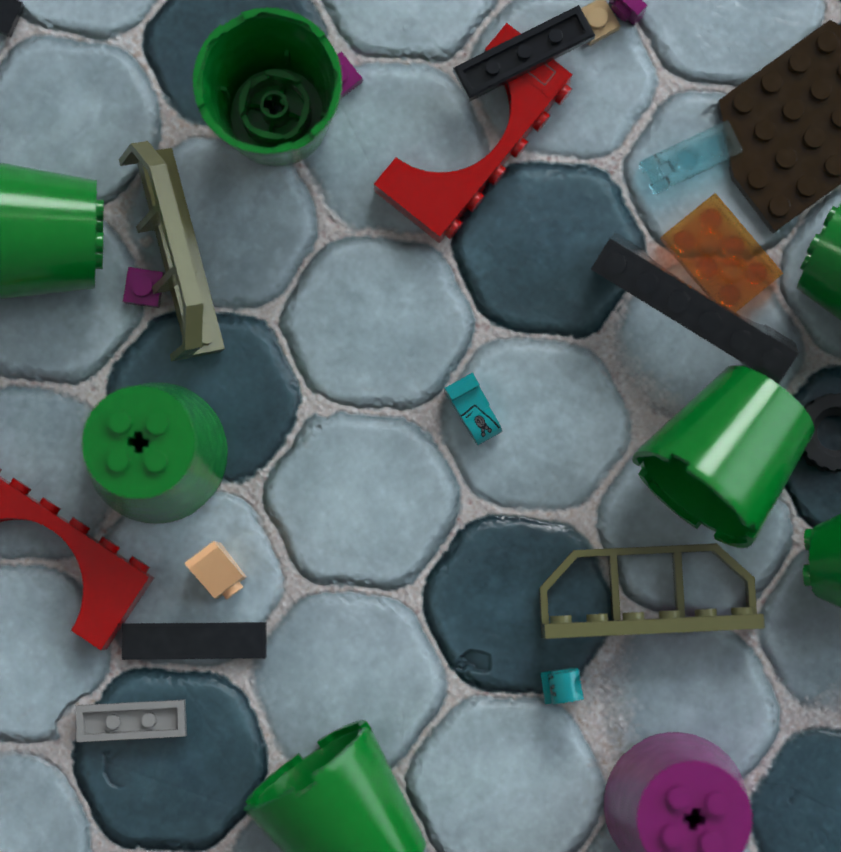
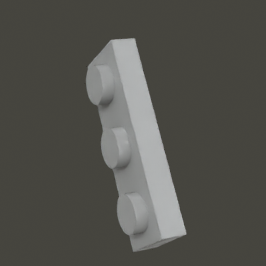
[75,699,187,742]

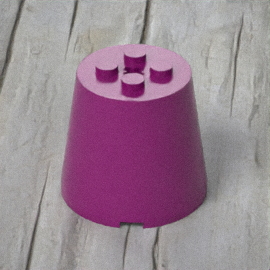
[604,732,752,852]

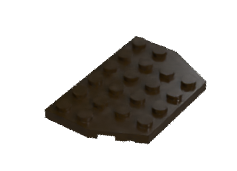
[717,20,841,234]

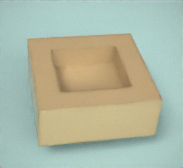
[581,0,621,46]

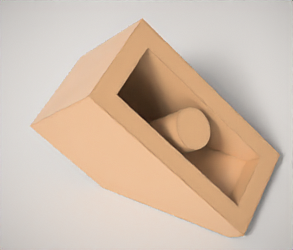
[184,541,246,600]

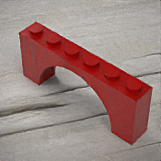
[374,23,573,243]
[0,468,154,650]

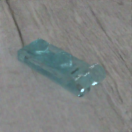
[639,120,743,195]

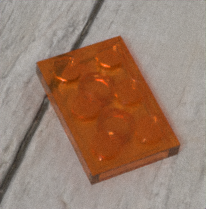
[660,193,784,312]

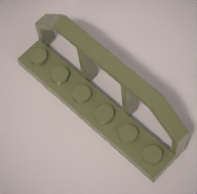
[119,141,225,362]
[539,543,765,639]

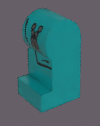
[444,372,503,445]
[540,667,584,704]

